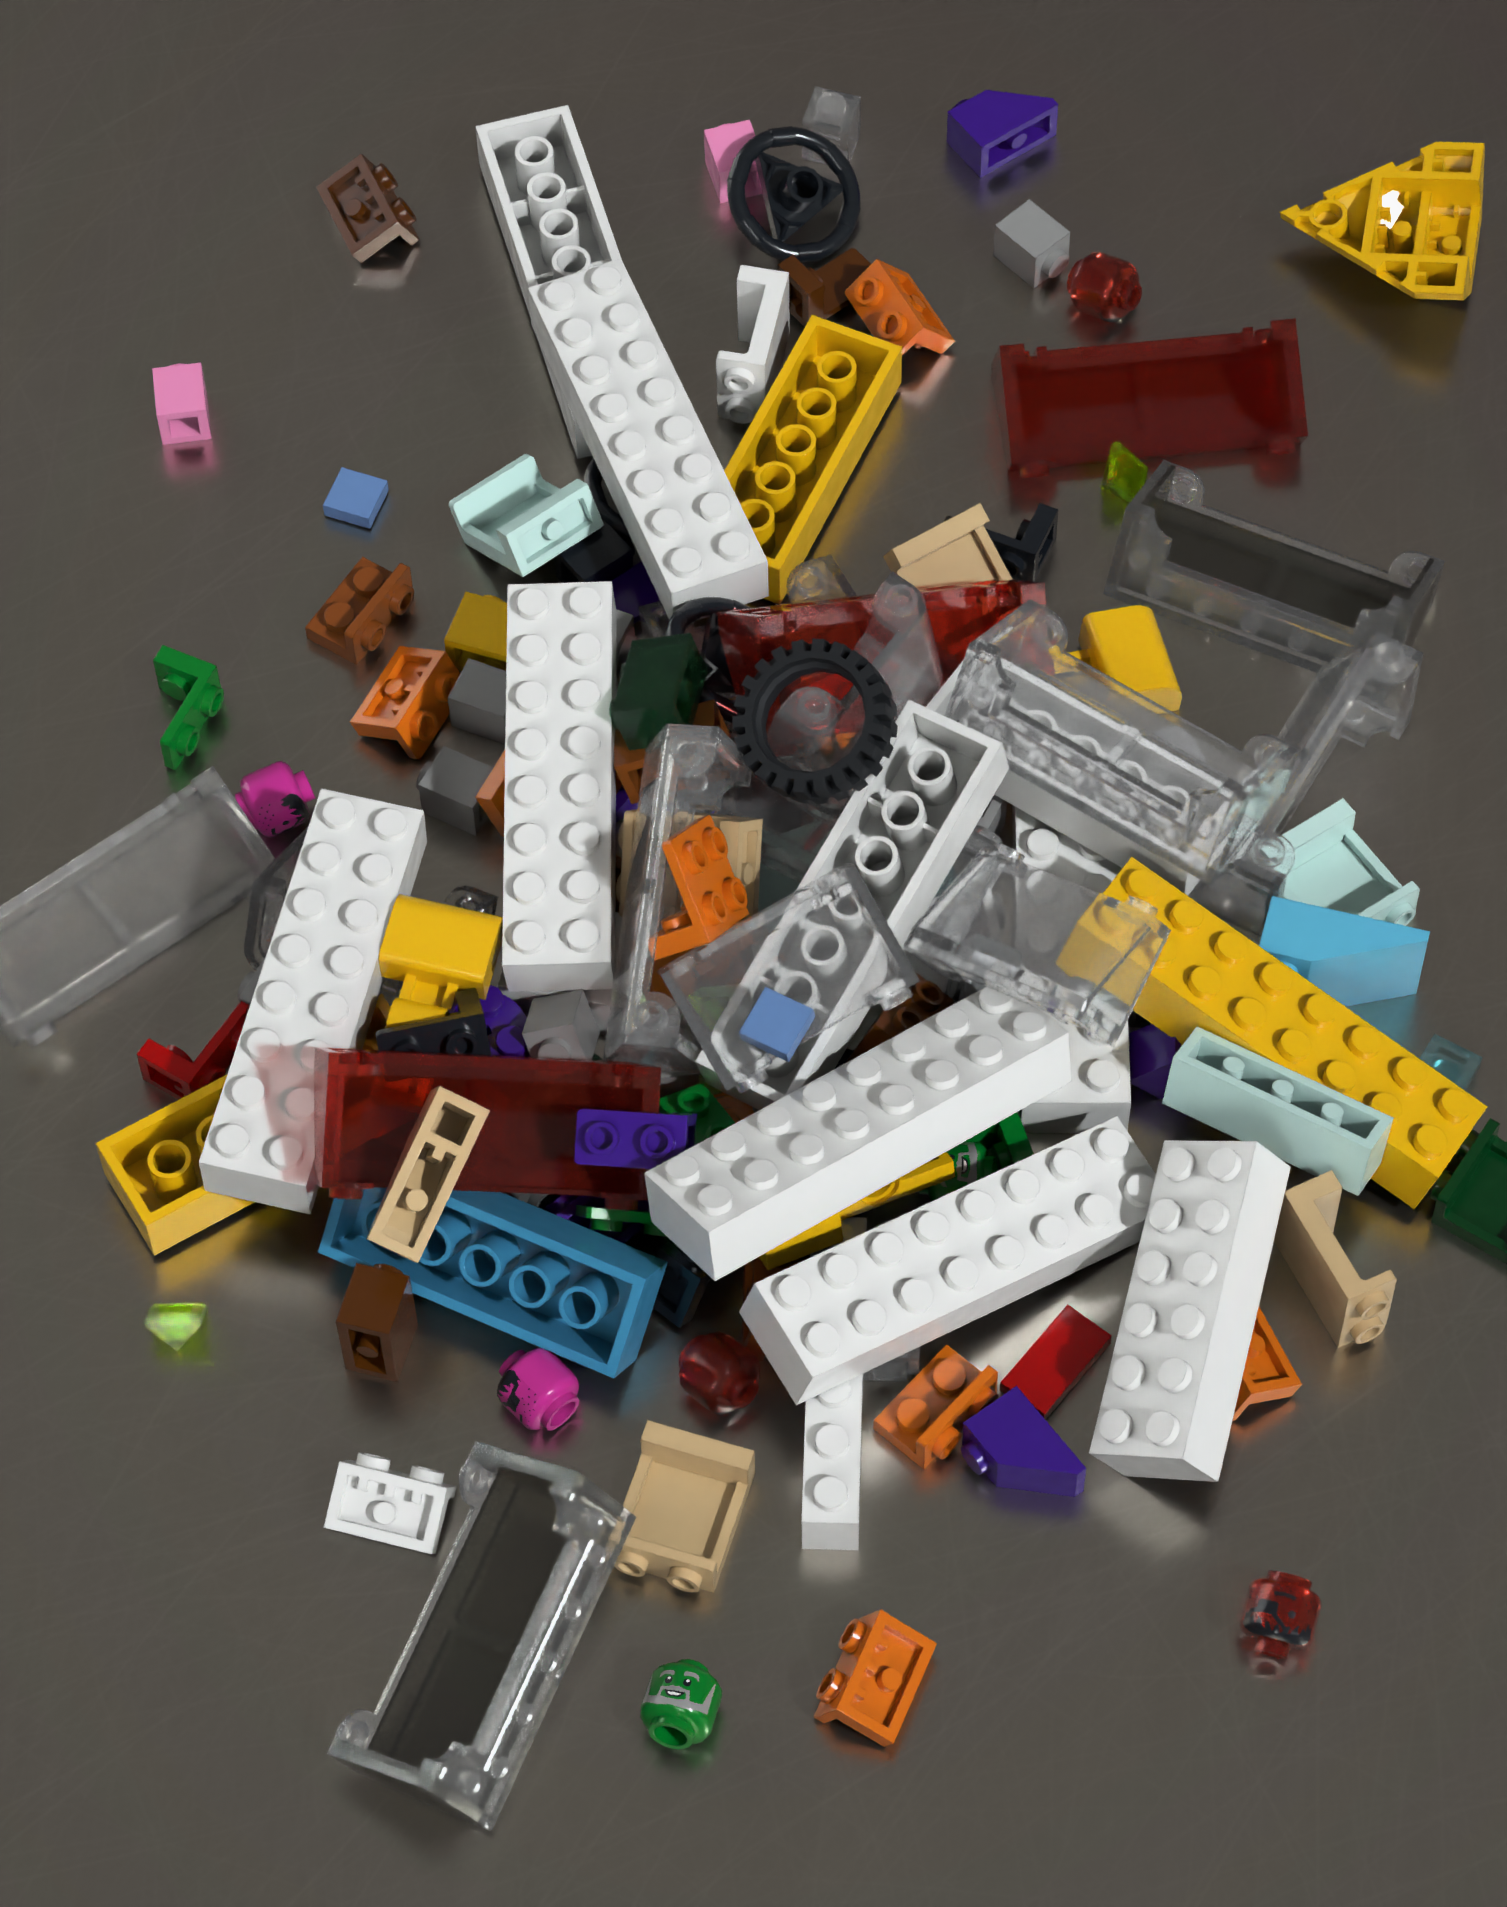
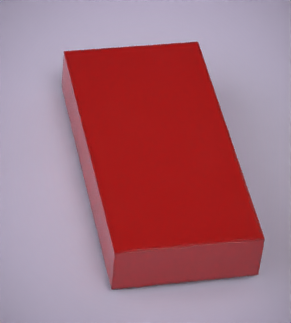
[1000,1304,1112,1420]

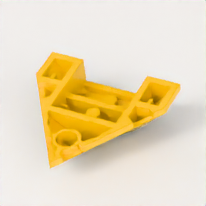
[1280,142,1485,300]

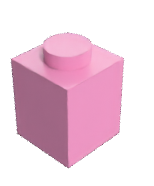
[704,120,763,204]
[152,362,211,445]

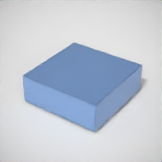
[323,467,389,529]
[739,987,815,1062]

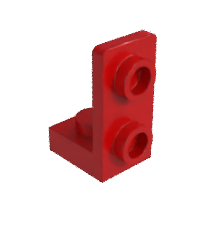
[136,1001,250,1100]

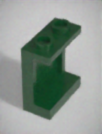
[1430,1118,1507,1264]

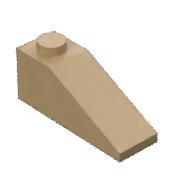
[366,1086,490,1263]

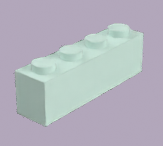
[1162,1026,1394,1196]

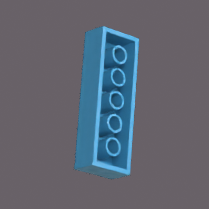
[318,1138,668,1379]

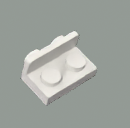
[323,1452,457,1554]

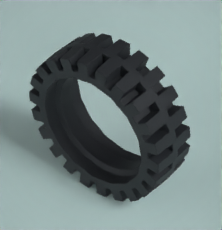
[732,638,898,804]

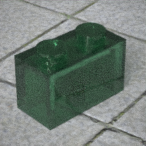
[609,633,708,750]

